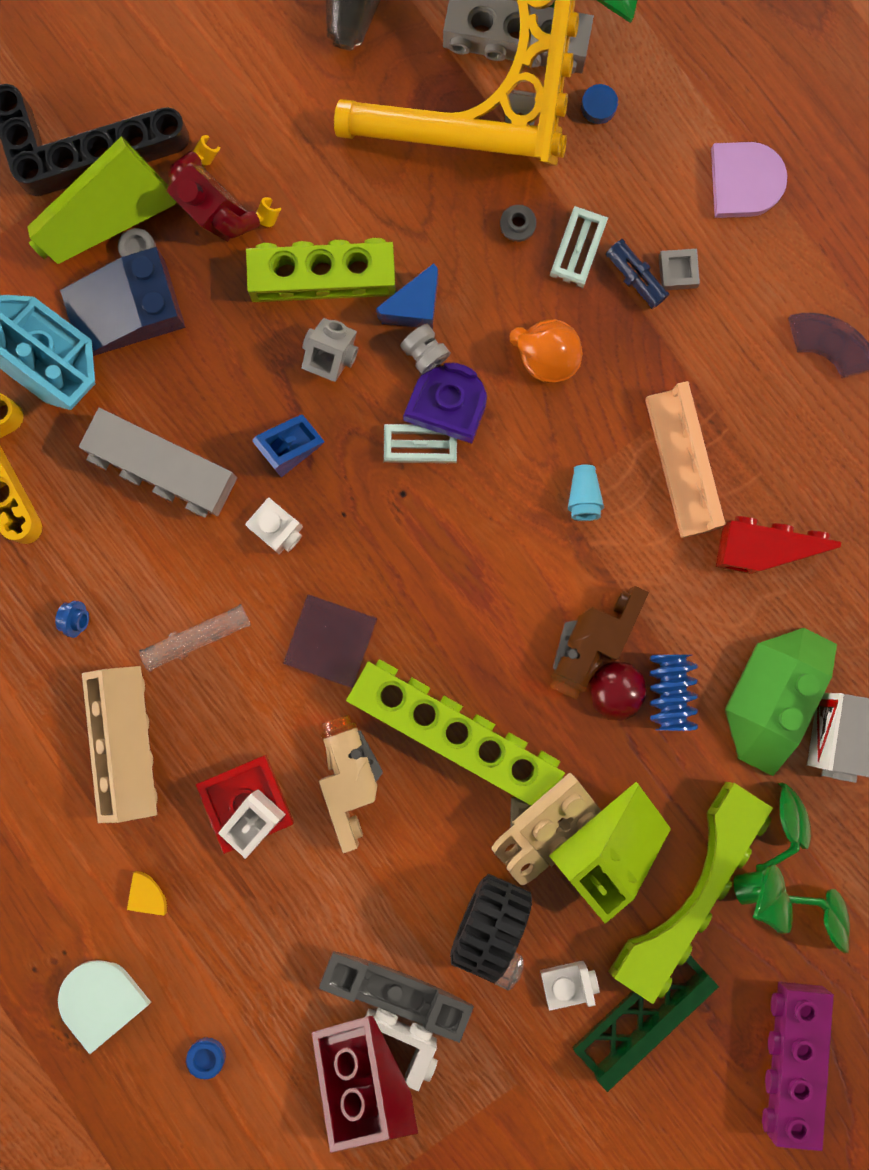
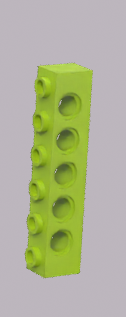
[346,659,565,806]

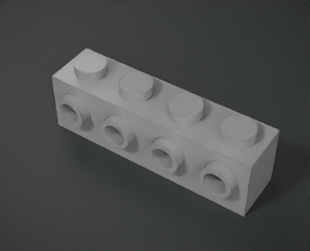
[79,408,237,518]

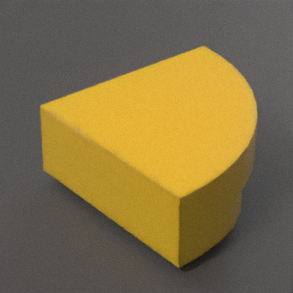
[127,871,167,916]

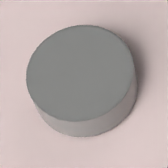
[118,228,156,257]

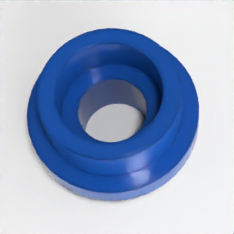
[55,601,89,638]

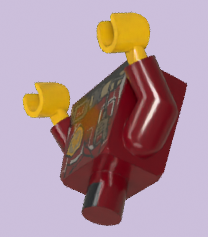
[166,135,281,242]

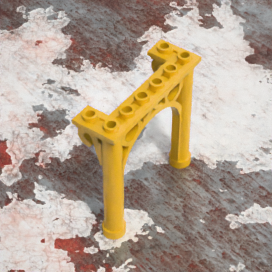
[334,0,579,165]

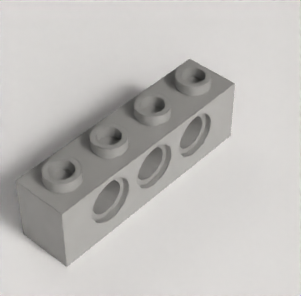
[443,0,594,74]

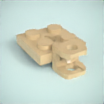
[492,773,601,885]

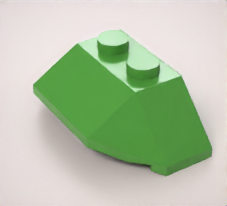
[724,628,837,776]

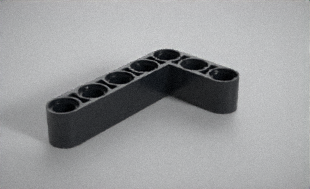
[0,84,189,196]

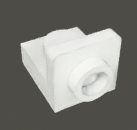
[245,497,303,554]
[540,961,600,1011]

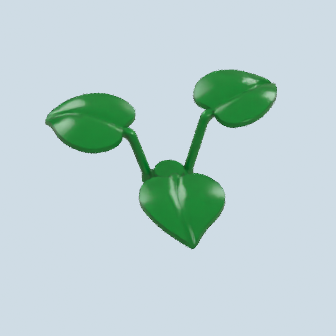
[734,782,850,954]

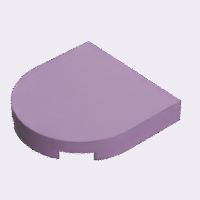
[711,142,787,218]

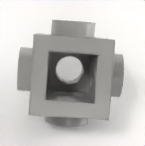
[301,318,358,382]

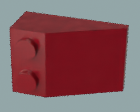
[312,1016,418,1153]

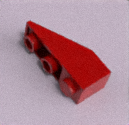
[716,516,841,574]

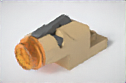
[319,715,383,853]

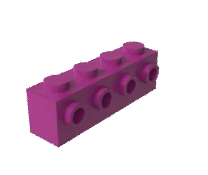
[762,982,834,1151]

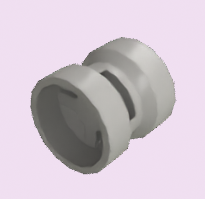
[400,323,451,375]

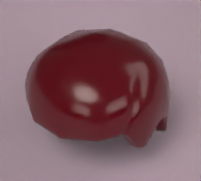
[590,661,647,721]

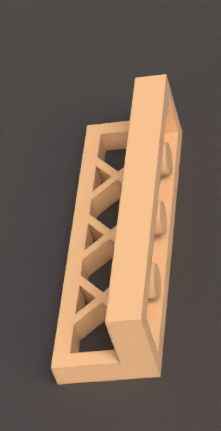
[645,381,726,538]

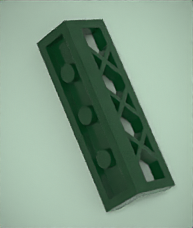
[572,955,719,1092]

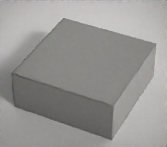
[659,249,700,290]

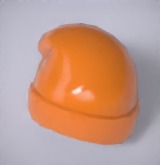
[510,319,583,383]

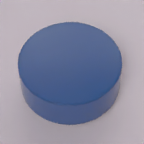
[581,84,618,124]
[186,1037,226,1080]

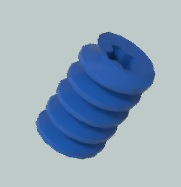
[650,655,698,731]

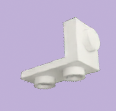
[365,1008,438,1092]

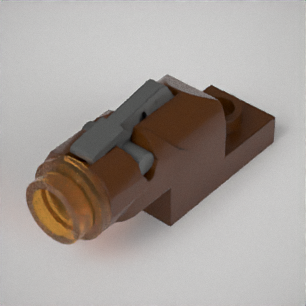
[550,586,649,700]

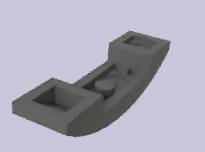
[319,951,474,1043]

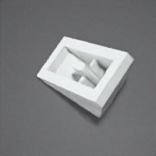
[218,789,286,859]

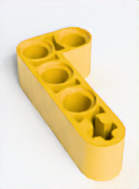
[0,393,42,544]

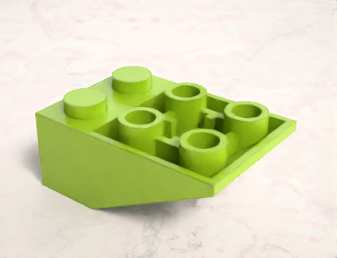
[549,782,671,924]

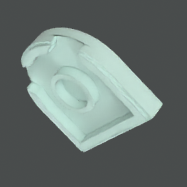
[58,960,151,1054]

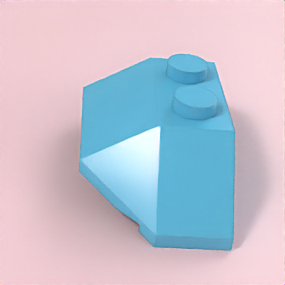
[0,295,96,410]

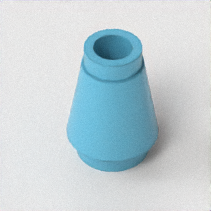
[568,465,604,521]

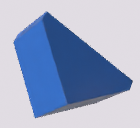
[376,263,438,329]
[252,414,325,477]

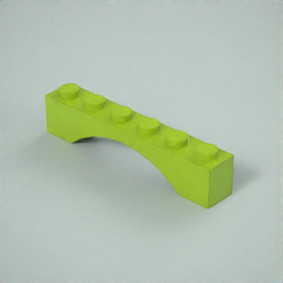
[608,782,773,1004]

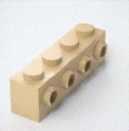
[82,666,157,823]

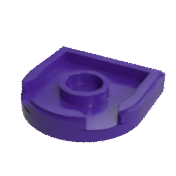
[403,363,487,444]

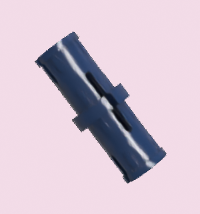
[606,239,670,309]

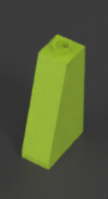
[27,136,177,264]

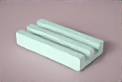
[550,206,608,288]
[384,424,457,463]

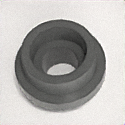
[500,205,536,242]

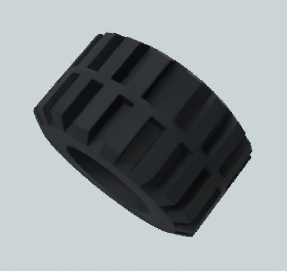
[450,874,532,983]

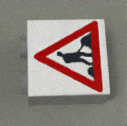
[807,693,869,782]

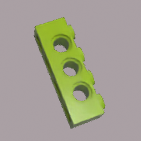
[246,238,396,302]

